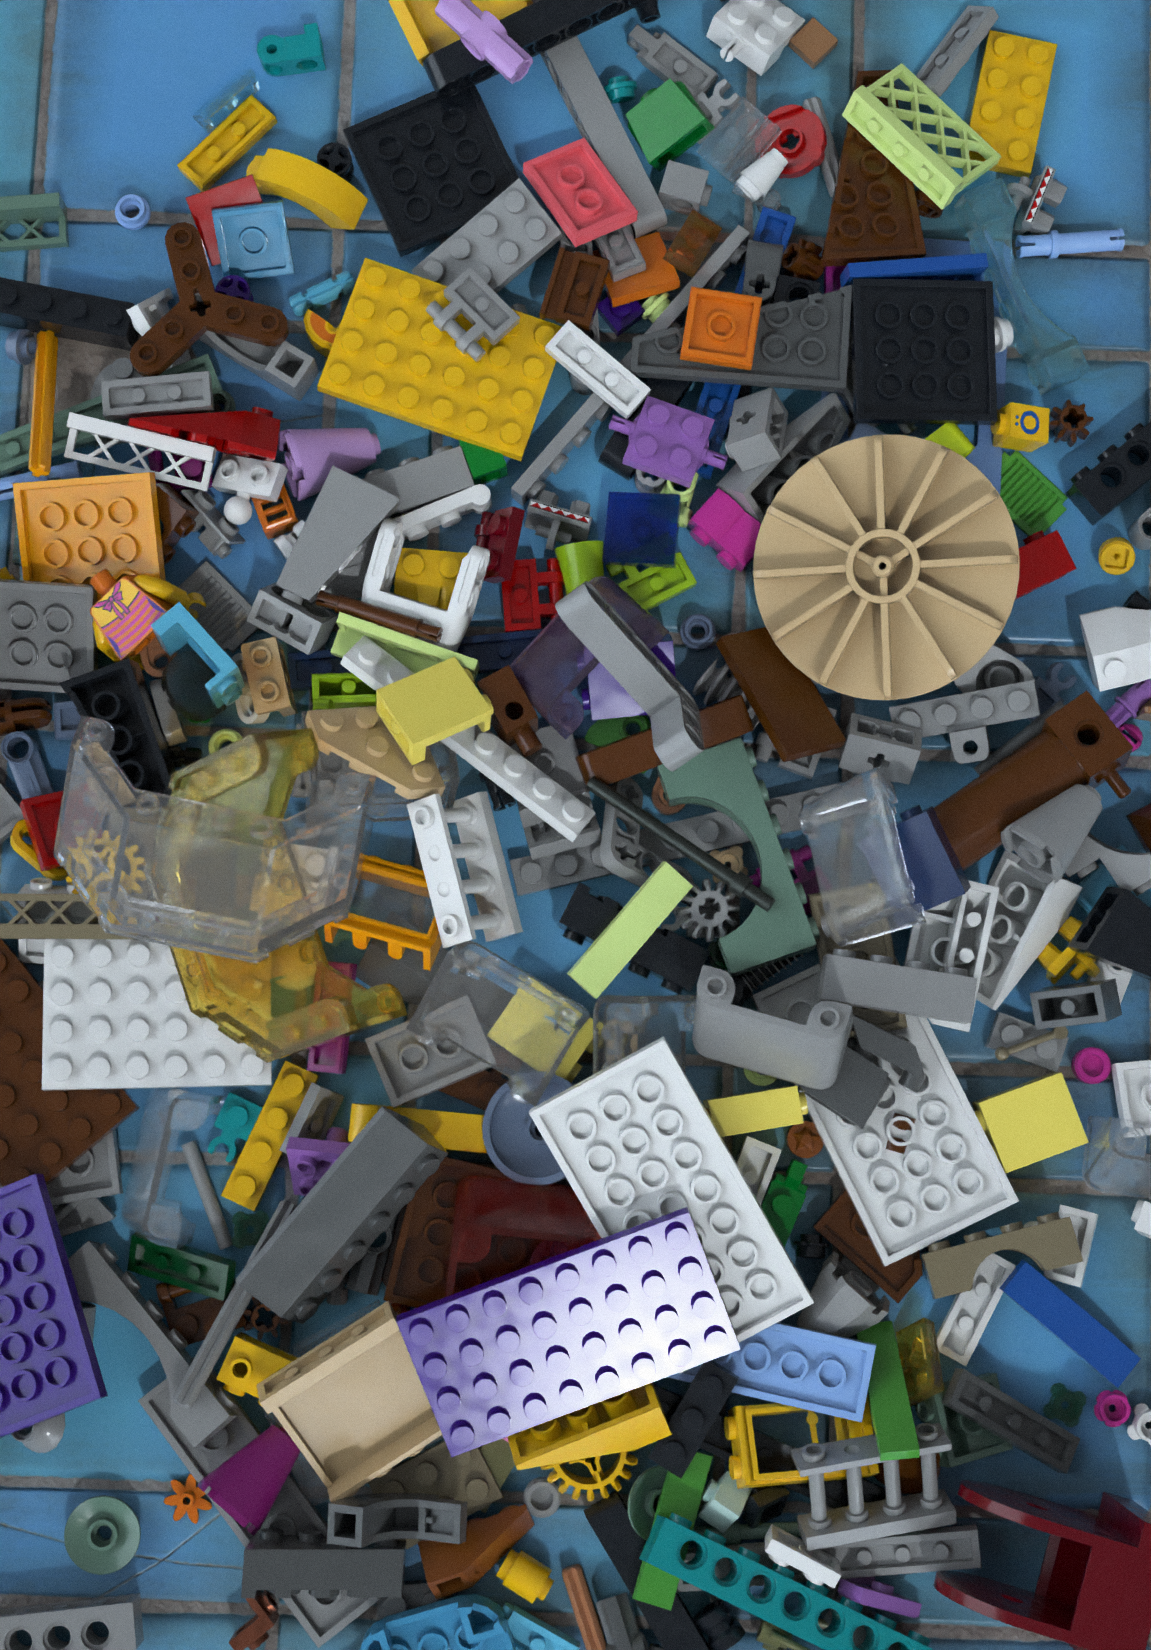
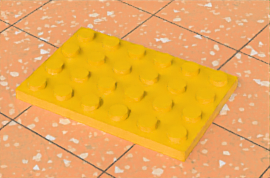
[317,258,562,462]

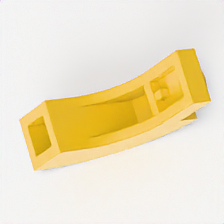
[246,148,368,230]

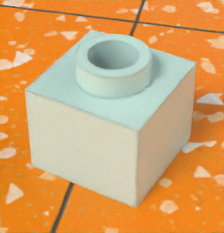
[698,1471,752,1533]

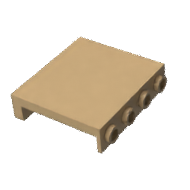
[257,1301,443,1502]

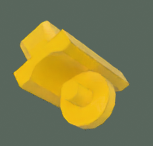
[1036,916,1100,985]

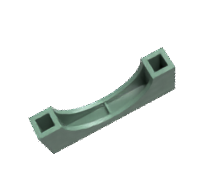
[657,737,820,978]

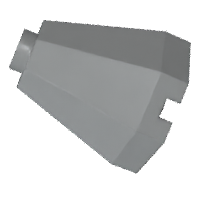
[796,1252,890,1338]

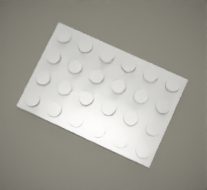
[42,936,272,1091]

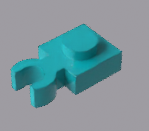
[208,1092,263,1162]

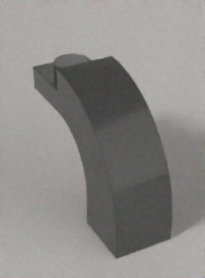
[327,1493,467,1548]

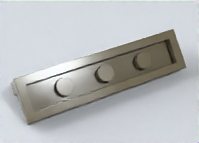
[0,893,142,940]

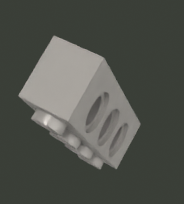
[0,1593,144,1650]

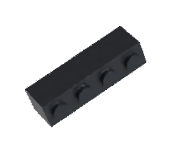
[0,277,139,351]

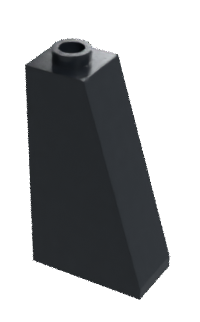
[1067,886,1151,981]

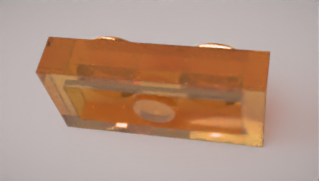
[663,209,722,278]

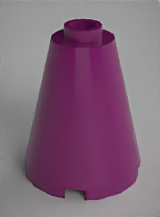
[197,1424,301,1536]

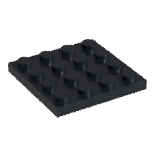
[343,86,519,257]
[850,278,998,425]

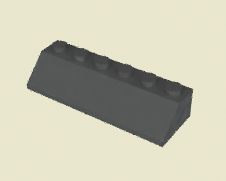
[235,1106,449,1324]

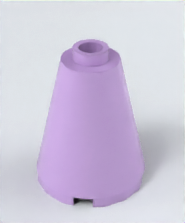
[278,428,381,501]

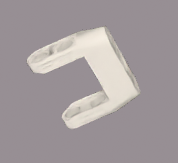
[361,518,490,652]

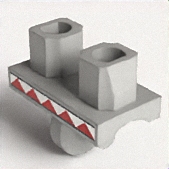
[1004,165,1068,235]
[525,490,592,551]

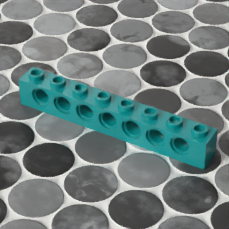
[639,1512,934,1650]

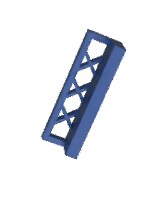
[840,253,988,317]

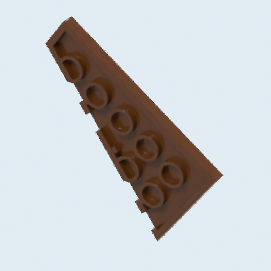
[820,70,926,267]

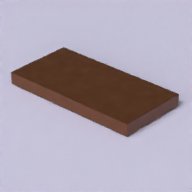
[716,627,847,762]

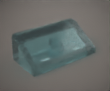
[193,69,260,134]

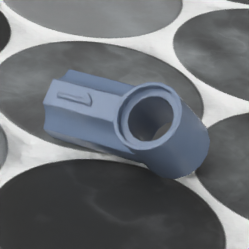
[1,731,55,799]

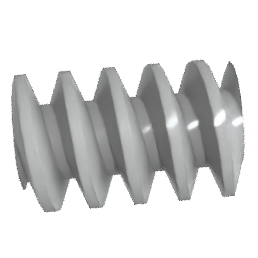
[692,658,760,733]

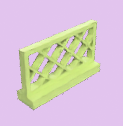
[842,63,1002,210]

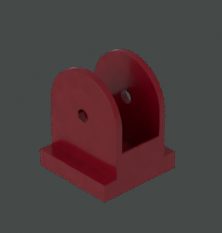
[933,1480,1151,1650]

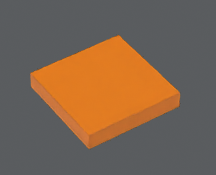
[593,232,680,308]
[680,286,762,370]

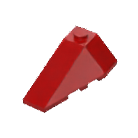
[127,407,281,462]

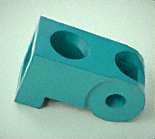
[257,23,326,77]

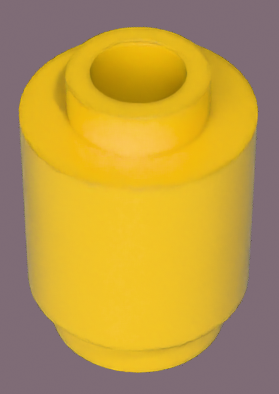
[496,1548,555,1604]

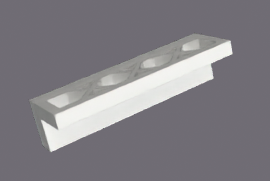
[64,412,217,492]

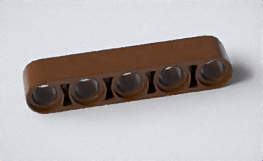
[575,695,755,791]

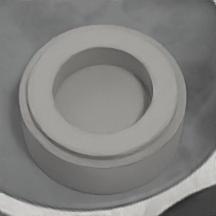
[523,1477,561,1518]

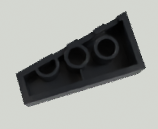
[59,658,186,812]
[559,882,710,995]

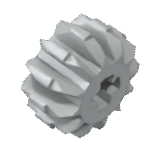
[676,879,740,942]

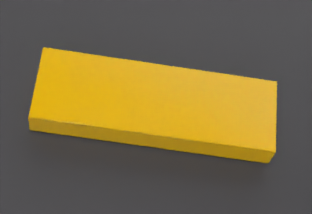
[177,94,277,192]

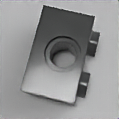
[1030,978,1122,1030]

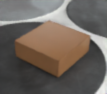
[788,17,838,69]

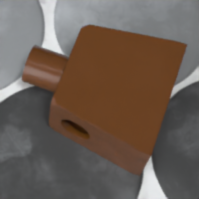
[477,665,543,757]

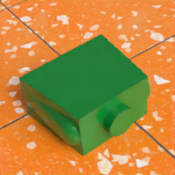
[625,78,715,172]

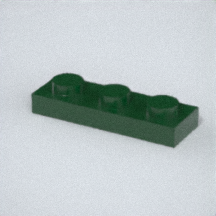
[127,1231,236,1301]

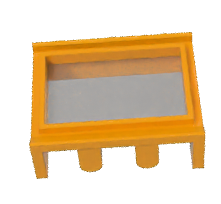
[324,852,442,971]

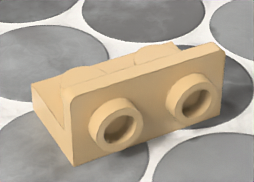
[241,636,298,717]

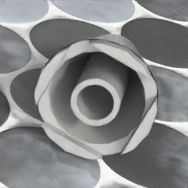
[1001,784,1103,884]

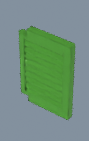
[1000,450,1068,536]

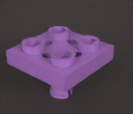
[286,1127,350,1197]

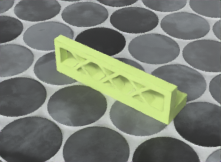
[330,612,480,681]

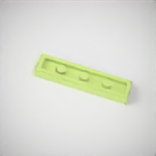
[567,861,693,999]

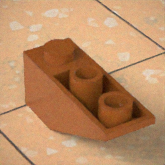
[418,1504,535,1600]

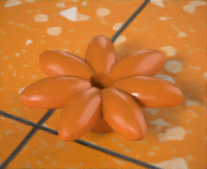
[163,1474,212,1524]

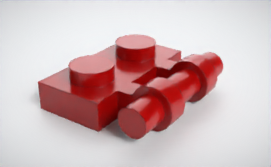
[501,558,566,633]

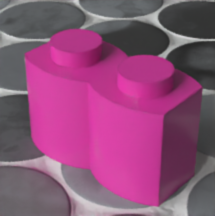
[688,488,761,572]

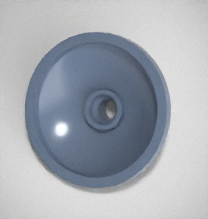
[482,1072,573,1186]

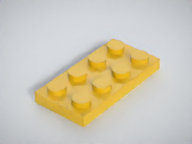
[969,30,1057,178]

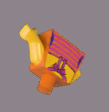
[90,569,206,670]

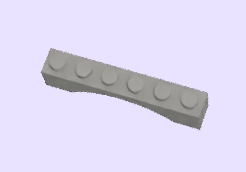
[68,1241,238,1448]

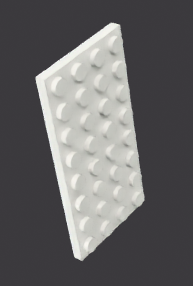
[752,956,1019,1267]
[529,1036,814,1374]

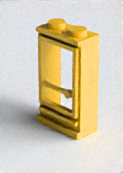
[724,1397,879,1489]

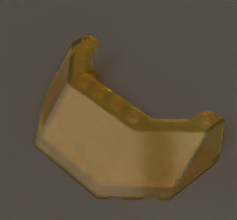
[144,728,408,1063]

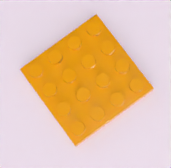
[12,472,166,601]

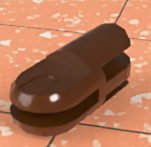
[0,698,52,736]

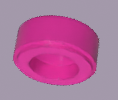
[1071,1047,1111,1084]

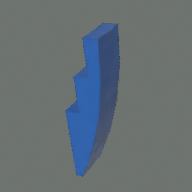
[999,1259,1141,1388]

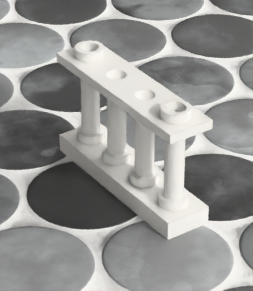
[407,791,523,948]

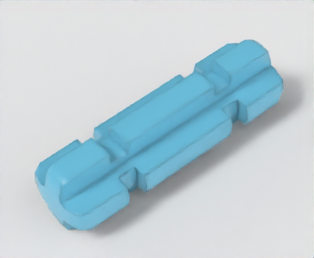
[289,271,356,316]

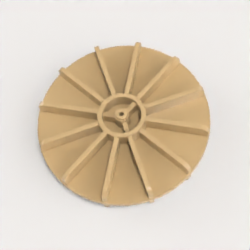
[753,434,1020,700]

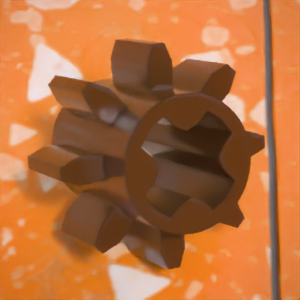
[781,238,824,281]
[1049,399,1094,447]
[243,1296,288,1341]

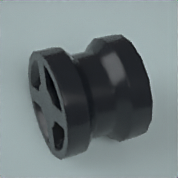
[317,142,354,183]

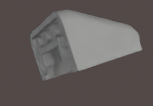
[692,964,853,1090]

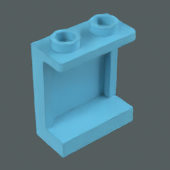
[151,602,245,709]

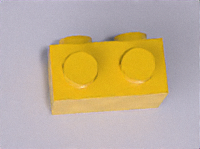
[216,1332,299,1406]

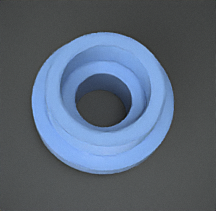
[115,194,151,230]

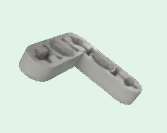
[600,778,694,895]

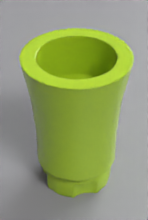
[554,540,607,600]

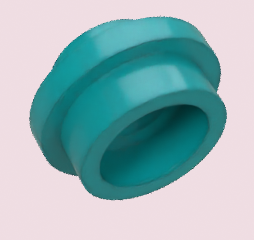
[603,76,637,104]

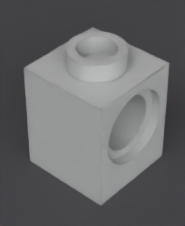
[658,160,713,218]

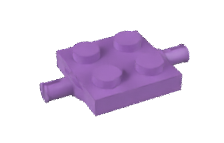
[608,395,728,488]

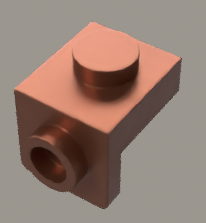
[228,1590,279,1650]

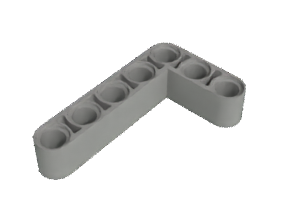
[555,581,705,772]

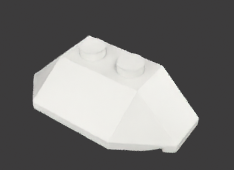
[904,880,999,1032]

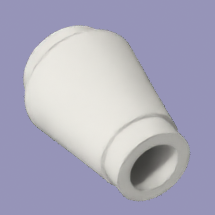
[736,148,788,202]

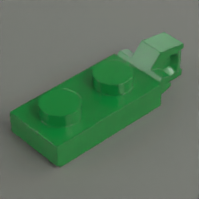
[760,1159,808,1248]

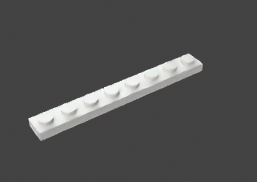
[340,635,596,843]

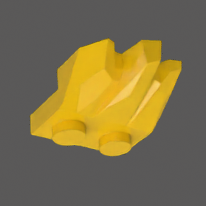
[394,548,468,610]

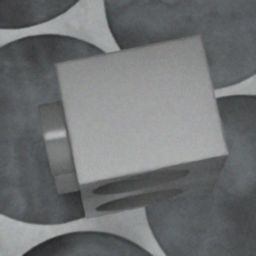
[246,582,338,655]

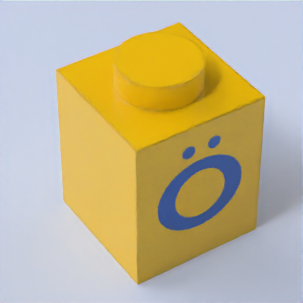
[990,402,1050,453]

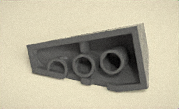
[356,912,514,1027]

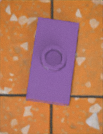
[837,1579,922,1618]

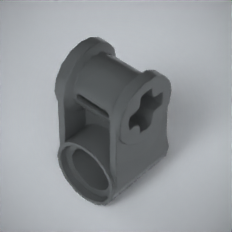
[742,240,784,306]

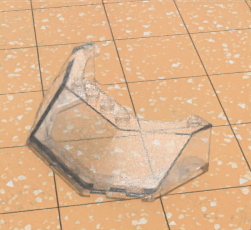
[53,715,377,964]

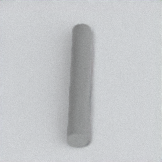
[181,1140,234,1250]

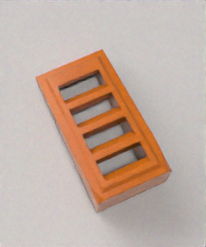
[251,461,299,540]

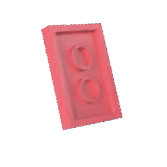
[523,138,638,248]

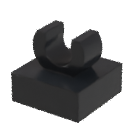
[743,1485,790,1529]

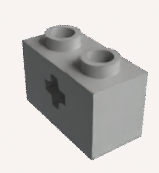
[725,387,788,472]
[838,713,922,785]

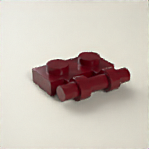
[474,506,525,584]

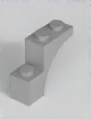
[1065,832,1151,896]

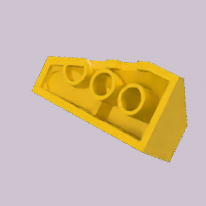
[507,1383,672,1470]

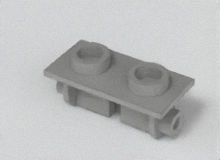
[181,489,246,559]

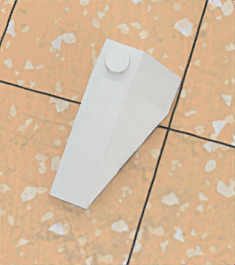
[1079,606,1151,692]
[976,850,1083,1010]

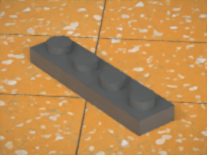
[942,1368,1080,1474]

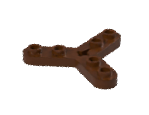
[130,222,289,377]

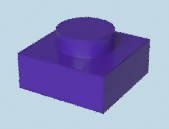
[597,297,645,337]

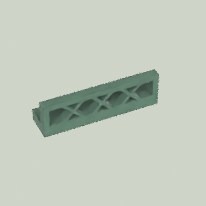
[0,192,69,252]

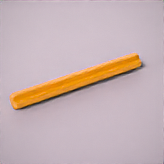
[28,330,58,477]

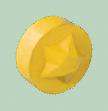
[1098,537,1135,575]

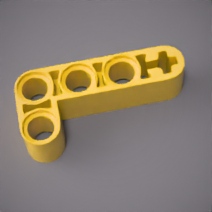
[348,1103,487,1153]

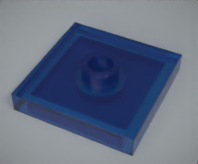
[603,492,681,568]

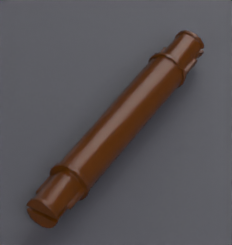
[316,590,443,643]

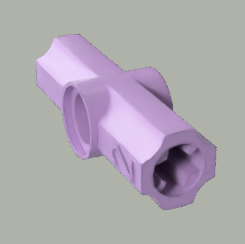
[434,0,533,84]

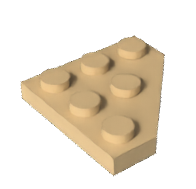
[305,706,445,800]

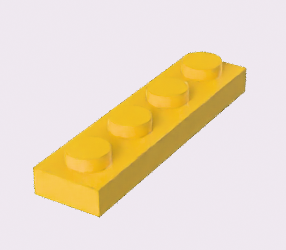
[221,1060,320,1211]

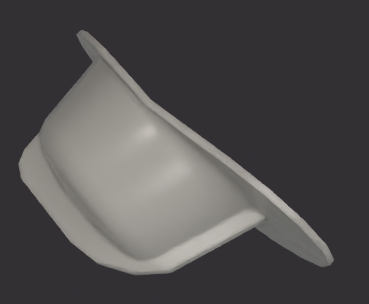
[954,645,1035,693]

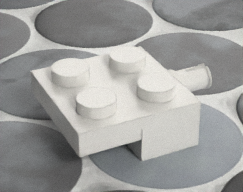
[706,0,805,76]

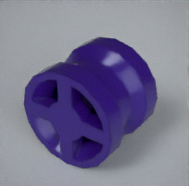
[215,275,254,302]

